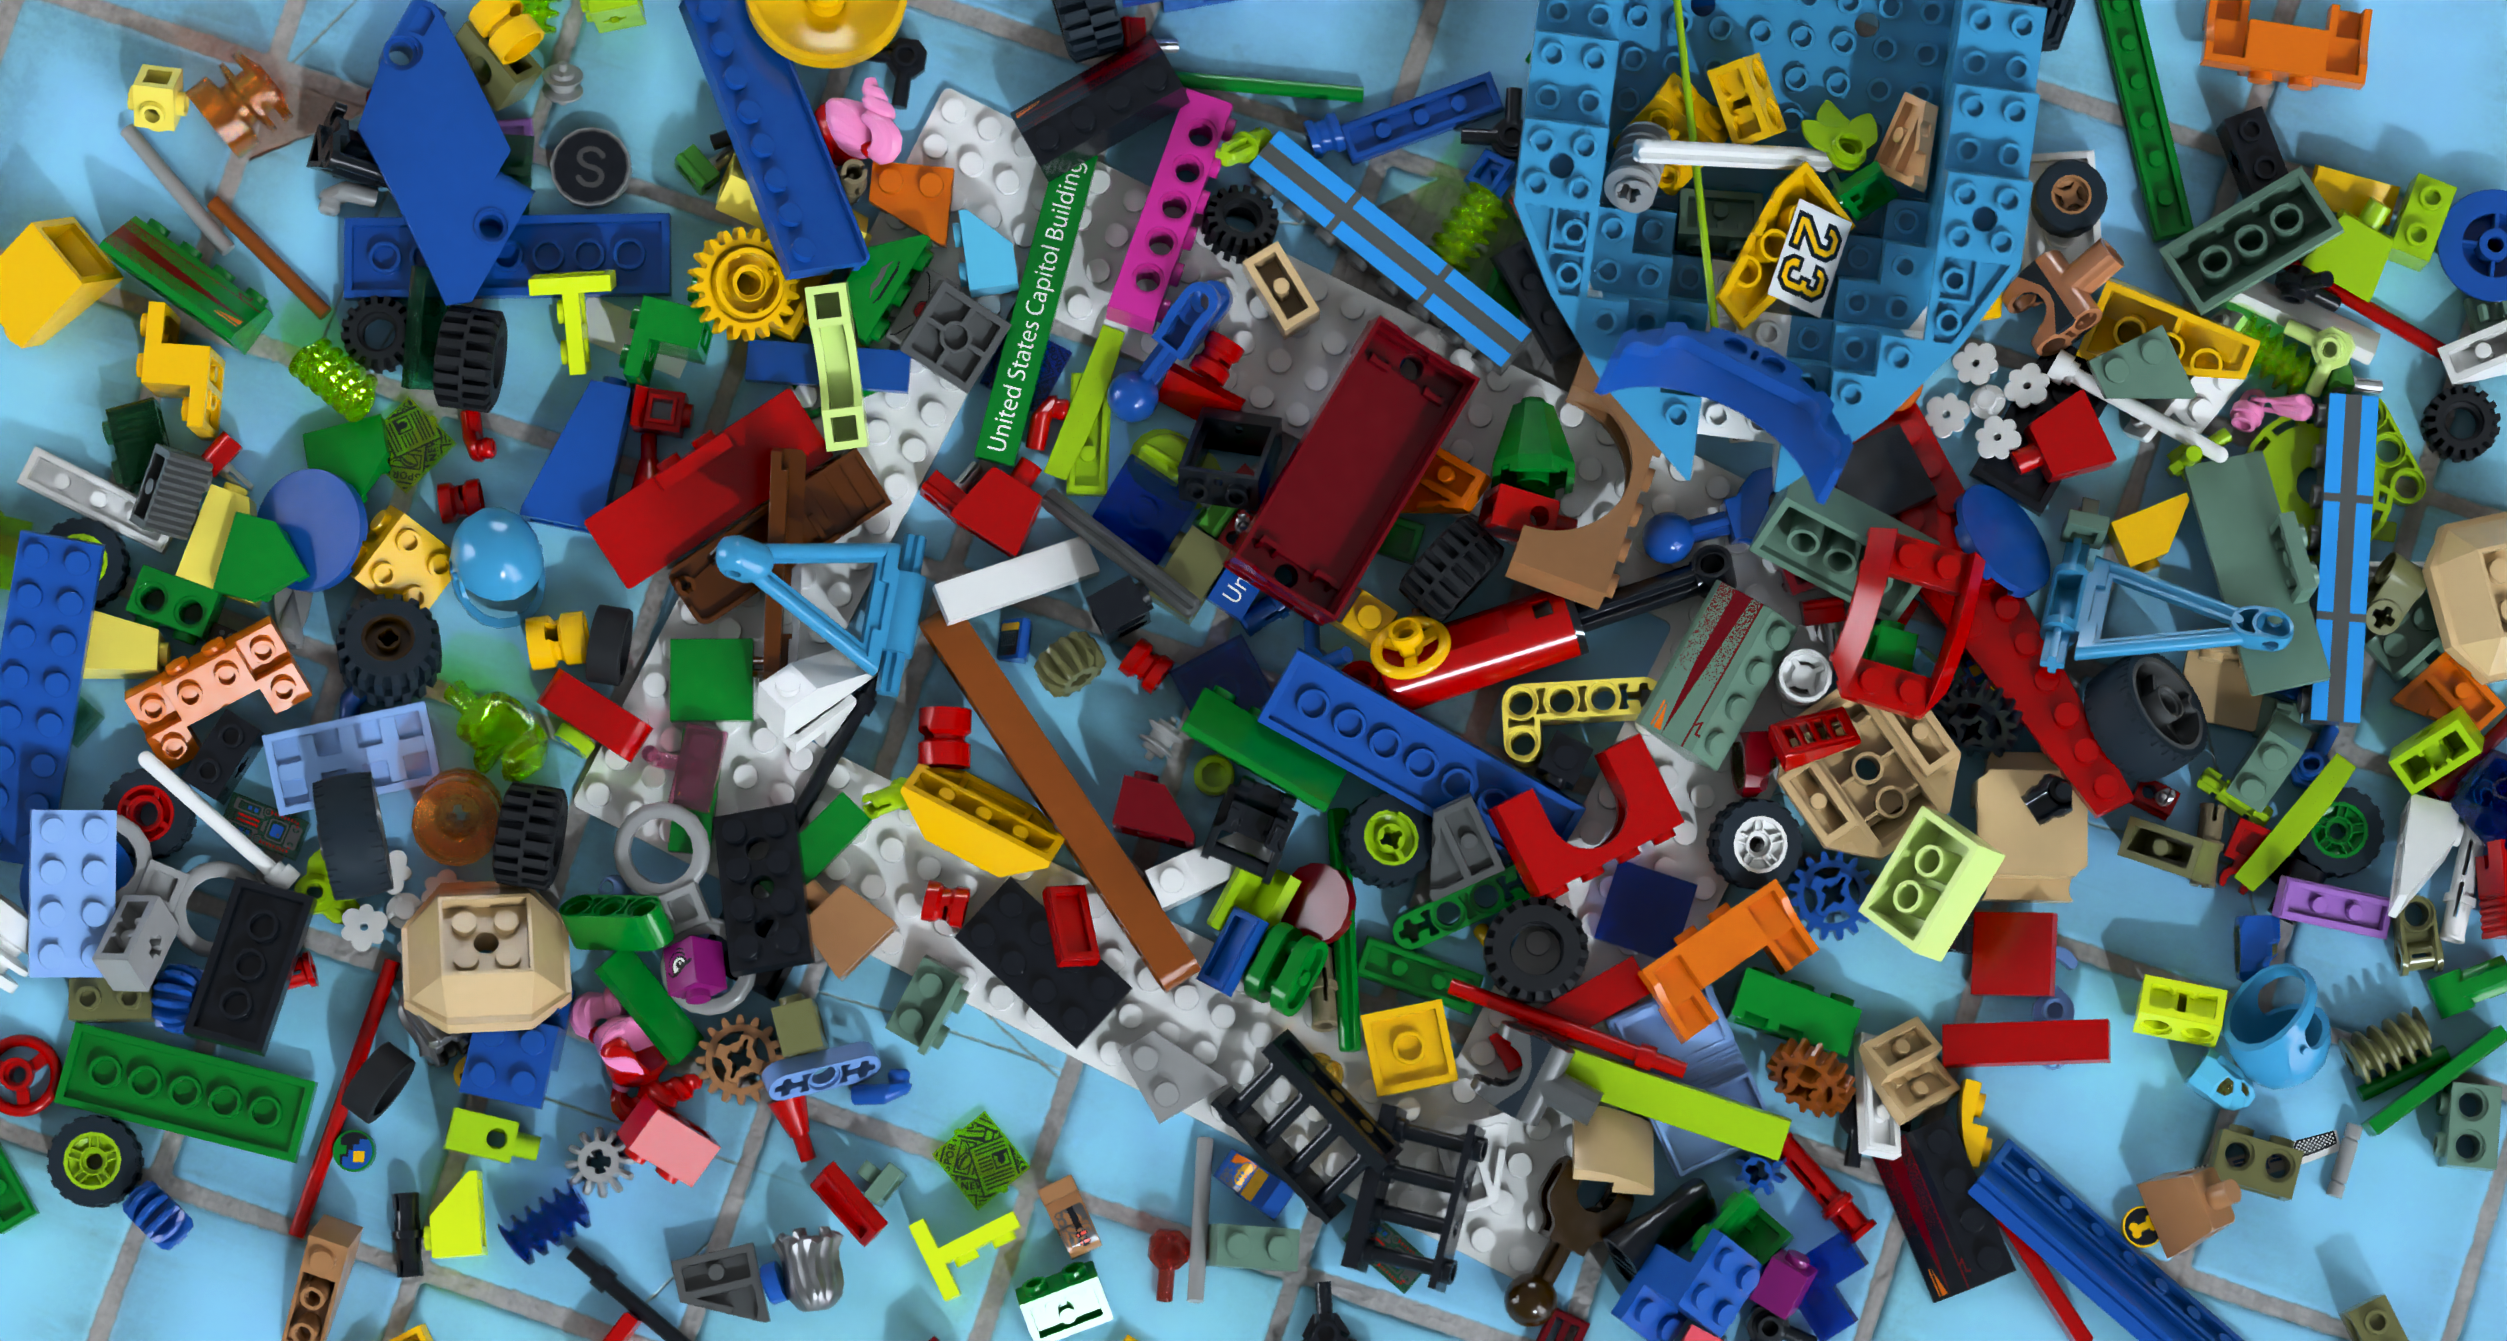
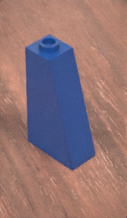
[520,376,634,534]

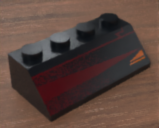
[1010,34,1190,182]
[1871,1115,2016,1303]

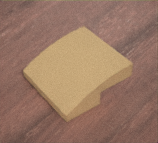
[1858,1016,1962,1126]
[1572,1105,1654,1196]

